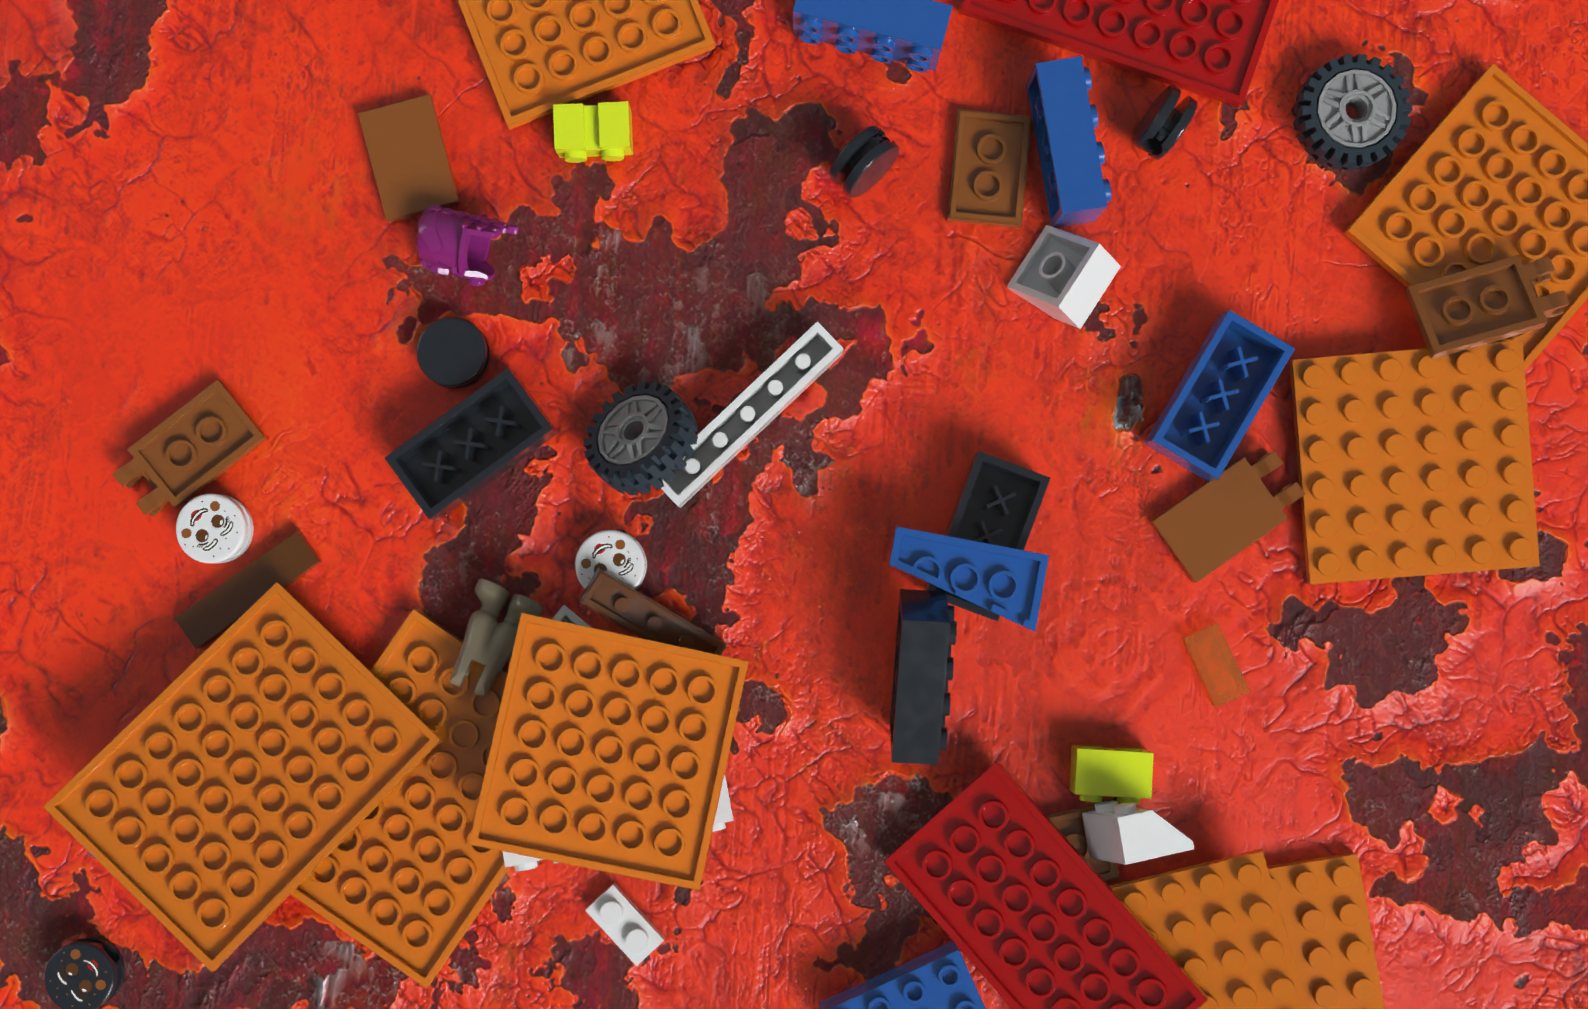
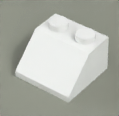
[1007,225,1121,329]
[1082,801,1194,865]

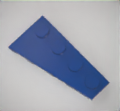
[889,526,1049,631]

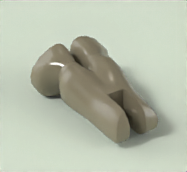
[449,579,544,697]

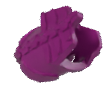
[416,205,519,286]

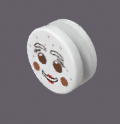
[176,494,254,563]
[575,530,647,589]

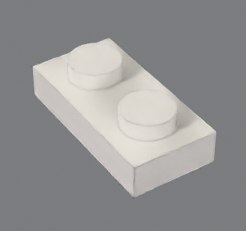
[585,882,665,966]

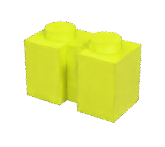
[553,101,633,163]
[1069,745,1154,804]

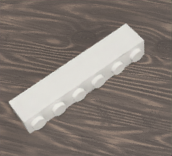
[661,321,844,508]

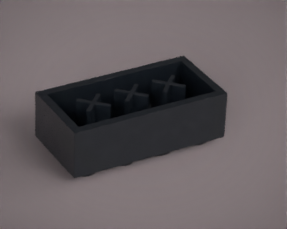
[385,368,559,521]
[924,451,1050,621]
[889,589,957,765]

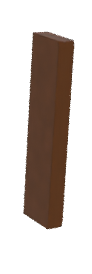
[175,531,322,649]
[578,567,728,655]

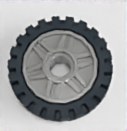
[1293,54,1412,170]
[584,382,698,495]

